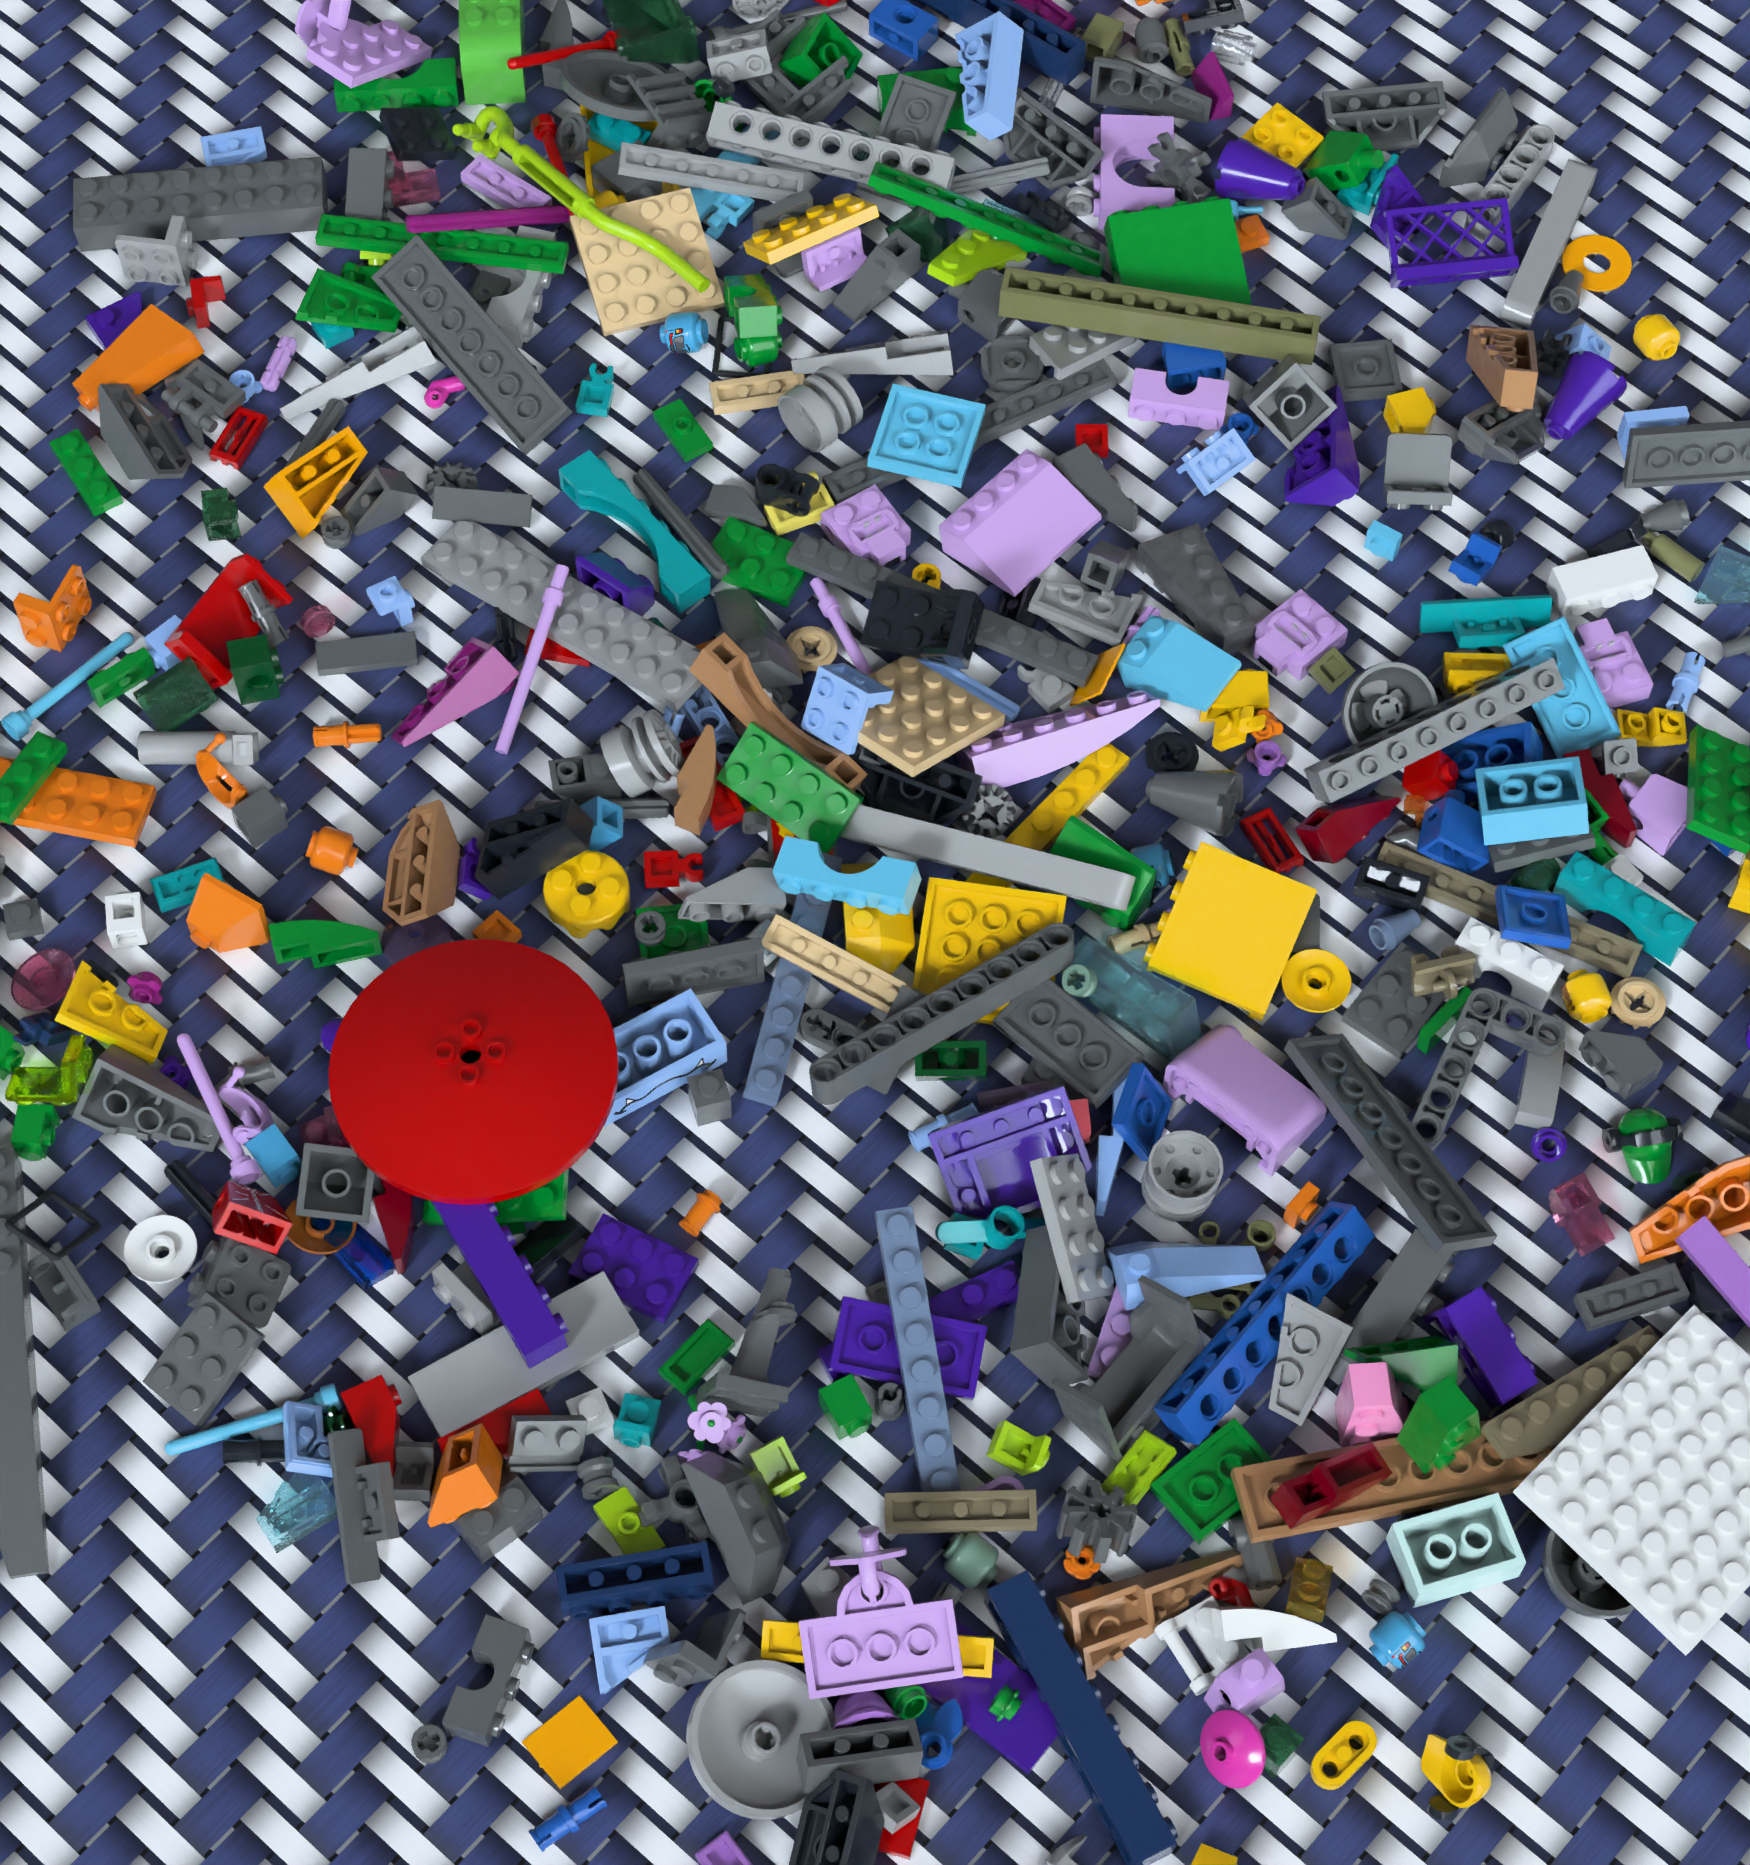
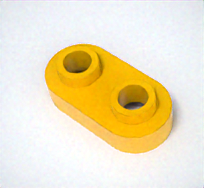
[1310,1721,1377,1790]

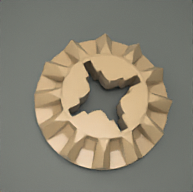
[786,626,837,674]
[1610,977,1666,1030]

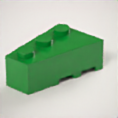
[877,66,976,136]

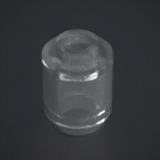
[1211,30,1257,66]

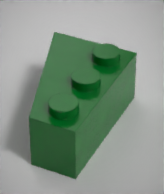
[1396,1375,1481,1474]

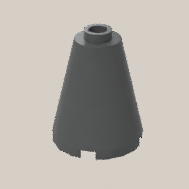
[1146,770,1244,837]

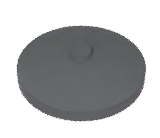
[560,49,680,122]

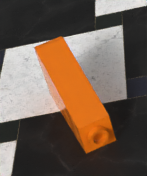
[72,304,204,412]

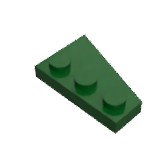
[295,268,403,333]

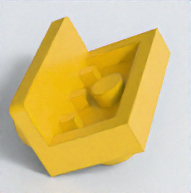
[1442,652,1511,694]

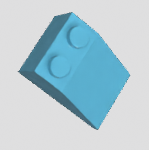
[1116,615,1242,712]

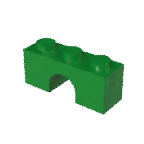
[724,274,782,338]

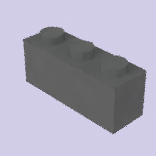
[345,148,395,222]
[797,1718,924,1794]

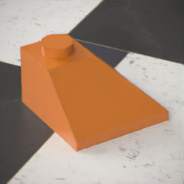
[186,873,271,953]

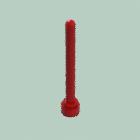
[507,29,629,70]
[531,114,575,216]

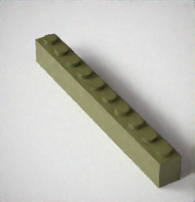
[998,267,1321,365]

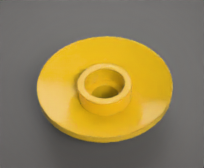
[1281,949,1351,1013]

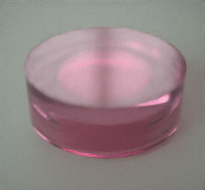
[300,605,335,638]

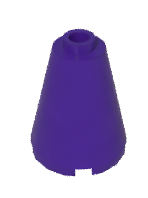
[1215,137,1305,200]
[1544,351,1627,440]

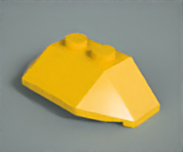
[840,863,915,975]

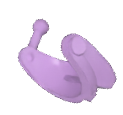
[218,1066,274,1147]

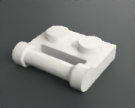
[1154,1596,1250,1696]

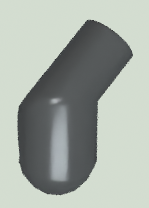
[1721,635,1750,658]

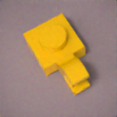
[1212,706,1266,752]

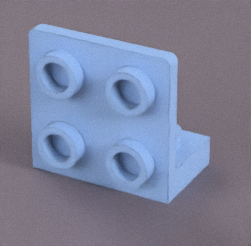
[801,663,894,755]

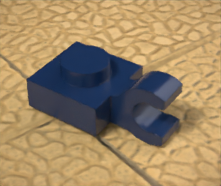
[13,1012,71,1047]

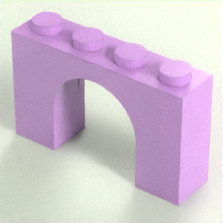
[1093,114,1175,230]

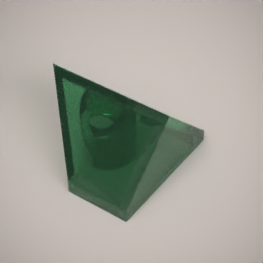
[885,206,950,263]

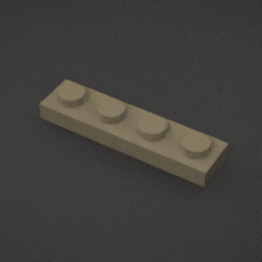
[884,1489,1038,1534]

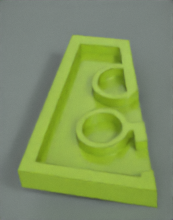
[927,229,1027,287]

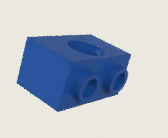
[869,0,939,62]

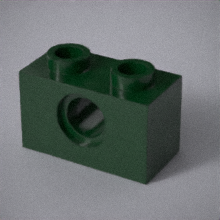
[226,634,285,705]
[915,1041,988,1081]

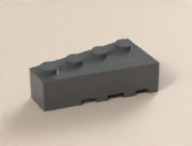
[1010,1225,1088,1390]
[1339,1228,1455,1364]

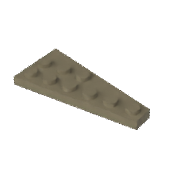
[1480,1325,1660,1460]

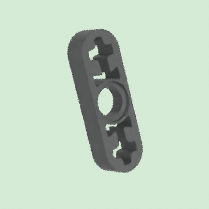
[800,1009,865,1053]

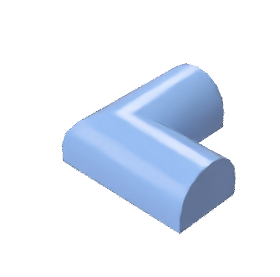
[282,1400,333,1478]

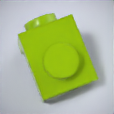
[986,1420,1052,1476]
[747,1436,807,1498]

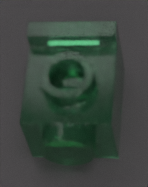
[201,487,241,542]

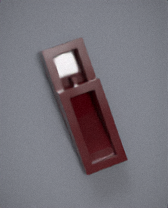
[1562,748,1637,849]
[372,1177,415,1275]
[1270,1442,1392,1529]

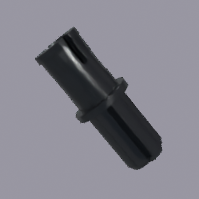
[223,1436,285,1466]

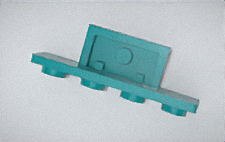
[1419,595,1552,650]

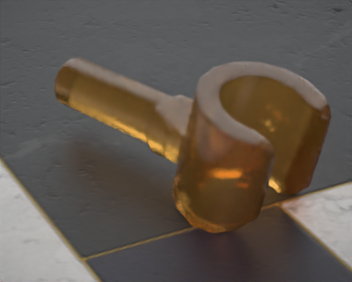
[1403,794,1425,829]

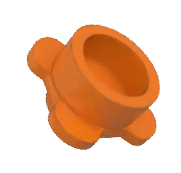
[1250,709,1283,744]

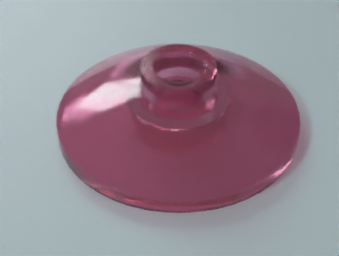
[11,949,76,1010]

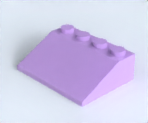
[939,449,1102,597]

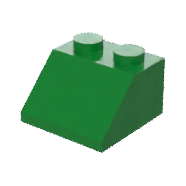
[778,12,863,87]

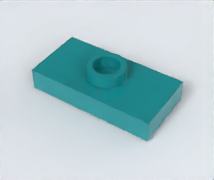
[149,857,225,913]

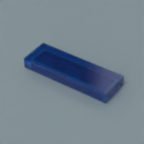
[310,1217,395,1290]

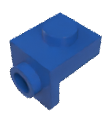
[1448,532,1502,586]

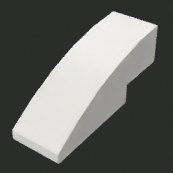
[1210,1606,1337,1652]

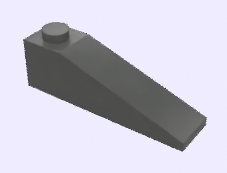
[72,1044,221,1152]

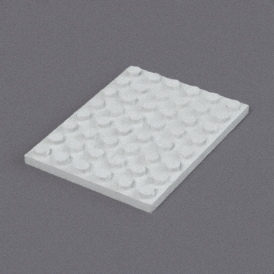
[1513,1305,1750,1656]

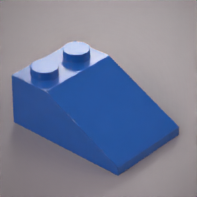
[1437,721,1543,802]

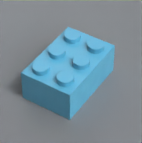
[1475,756,1589,846]

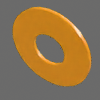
[1562,235,1632,292]

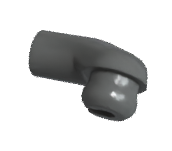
[1387,828,1431,860]

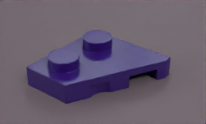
[1370,164,1428,249]
[85,291,143,350]

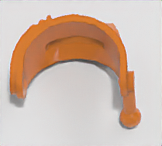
[196,732,249,810]

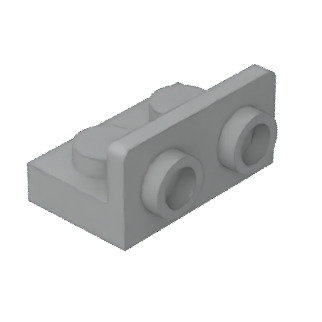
[706,29,772,82]

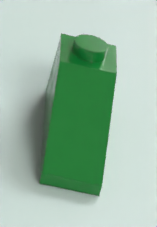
[1344,1335,1458,1393]

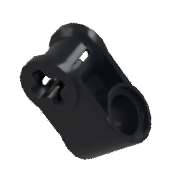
[755,463,820,517]

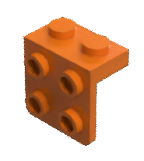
[13,564,92,652]

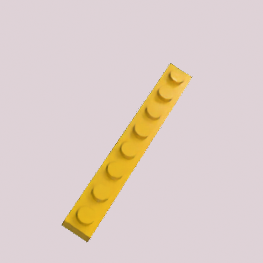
[965,743,1130,888]

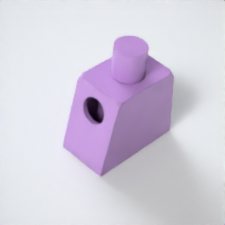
[1619,774,1687,856]
[1204,1647,1285,1716]

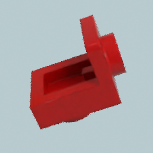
[186,275,226,329]

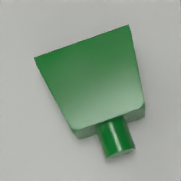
[1304,130,1384,191]

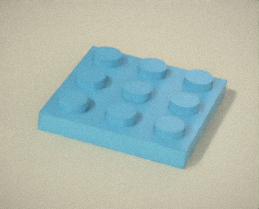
[867,384,986,488]

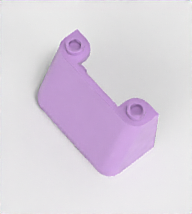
[1162,1024,1327,1177]

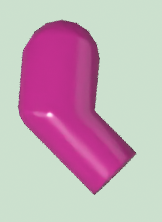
[424,376,465,409]

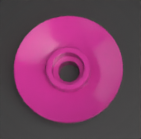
[1200,1709,1266,1789]

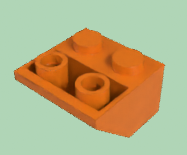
[427,1423,503,1528]

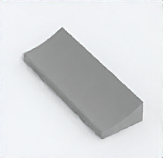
[408,1271,640,1438]

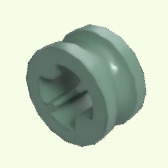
[1062,964,1098,998]

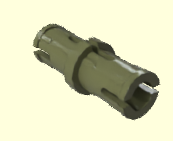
[1163,18,1195,77]

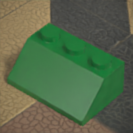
[1049,815,1156,932]

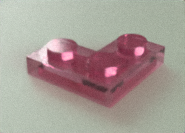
[387,151,441,208]

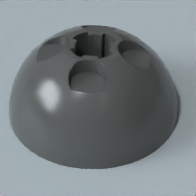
[1341,662,1438,745]
[1542,1529,1636,1619]

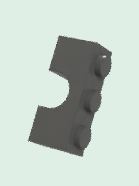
[442,1614,534,1747]

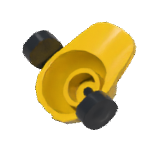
[1421,1734,1494,1821]

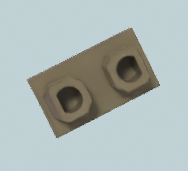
[1410,946,1475,1000]

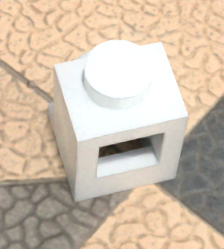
[105,891,148,949]

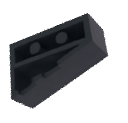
[475,798,594,900]

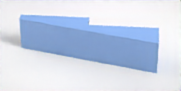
[1095,1078,1127,1216]

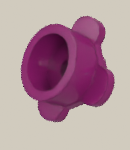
[127,971,163,1005]

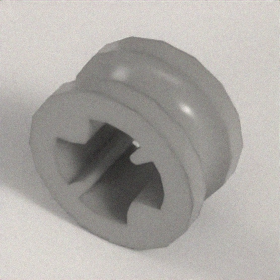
[1065,186,1095,217]

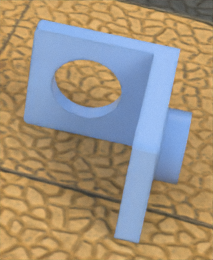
[1555,323,1611,361]

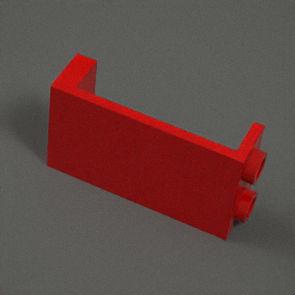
[164,553,293,690]

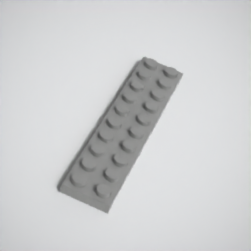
[421,521,702,712]

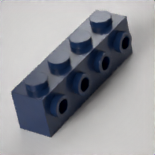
[555,1541,714,1620]

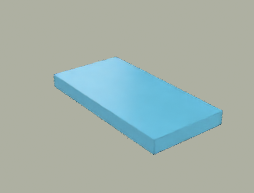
[1503,616,1622,759]

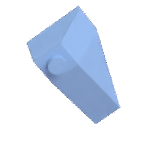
[1105,1241,1266,1311]

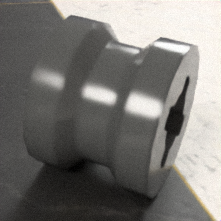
[576,1457,619,1500]

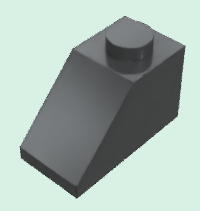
[1281,177,1353,240]
[340,467,418,536]

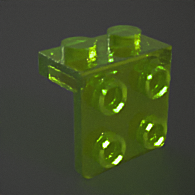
[5,1035,93,1106]

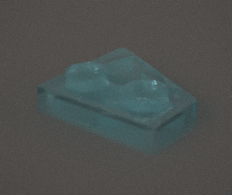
[1694,545,1750,604]
[256,1472,338,1553]

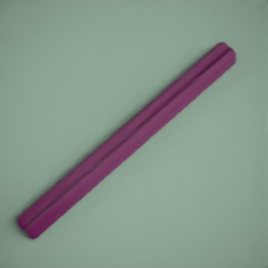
[405,205,570,233]

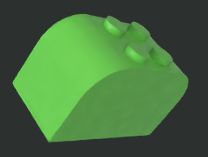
[459,0,526,105]

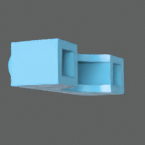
[772,836,922,915]

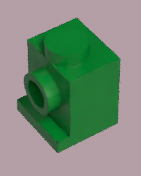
[11,1103,60,1161]

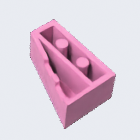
[1335,1362,1409,1447]

